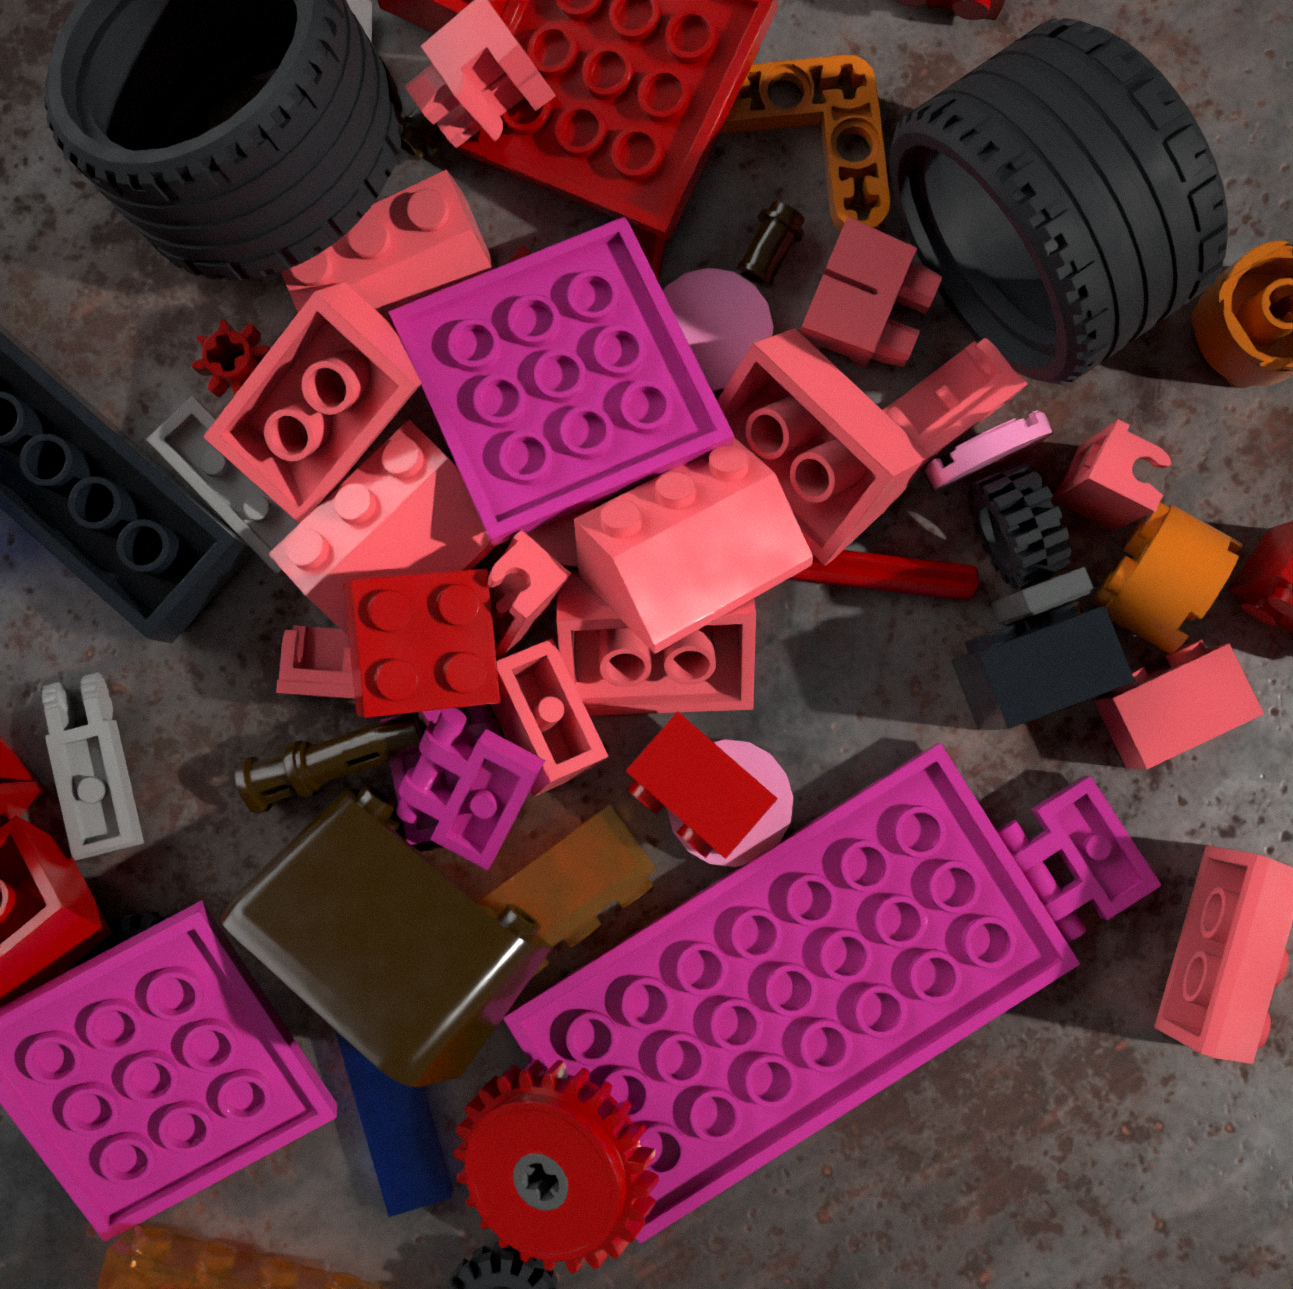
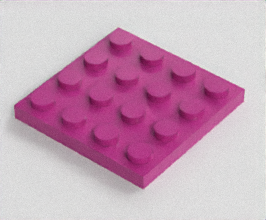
[388,217,734,547]
[0,900,337,1242]

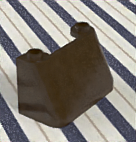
[220,785,553,1087]

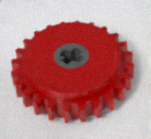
[453,1059,659,1273]

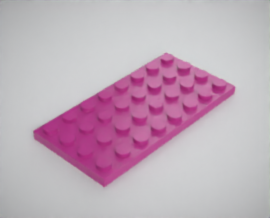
[503,743,1080,1244]

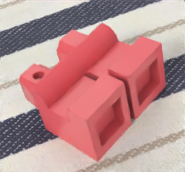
[404,0,556,148]
[800,216,942,368]

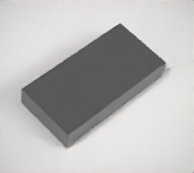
[991,567,1094,625]

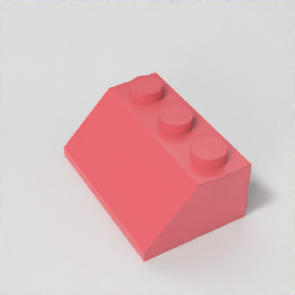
[281,169,495,326]
[203,282,422,524]
[717,328,931,566]
[268,419,496,636]
[574,438,813,654]
[556,571,756,716]
[1154,845,1293,1064]

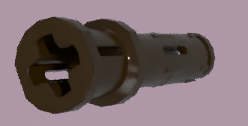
[235,712,430,814]

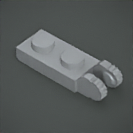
[41,672,144,861]

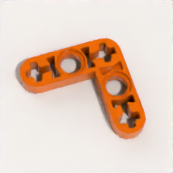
[720,55,890,233]

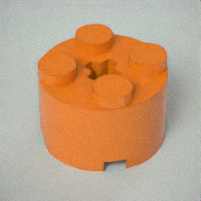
[1191,240,1293,388]
[1091,502,1242,655]

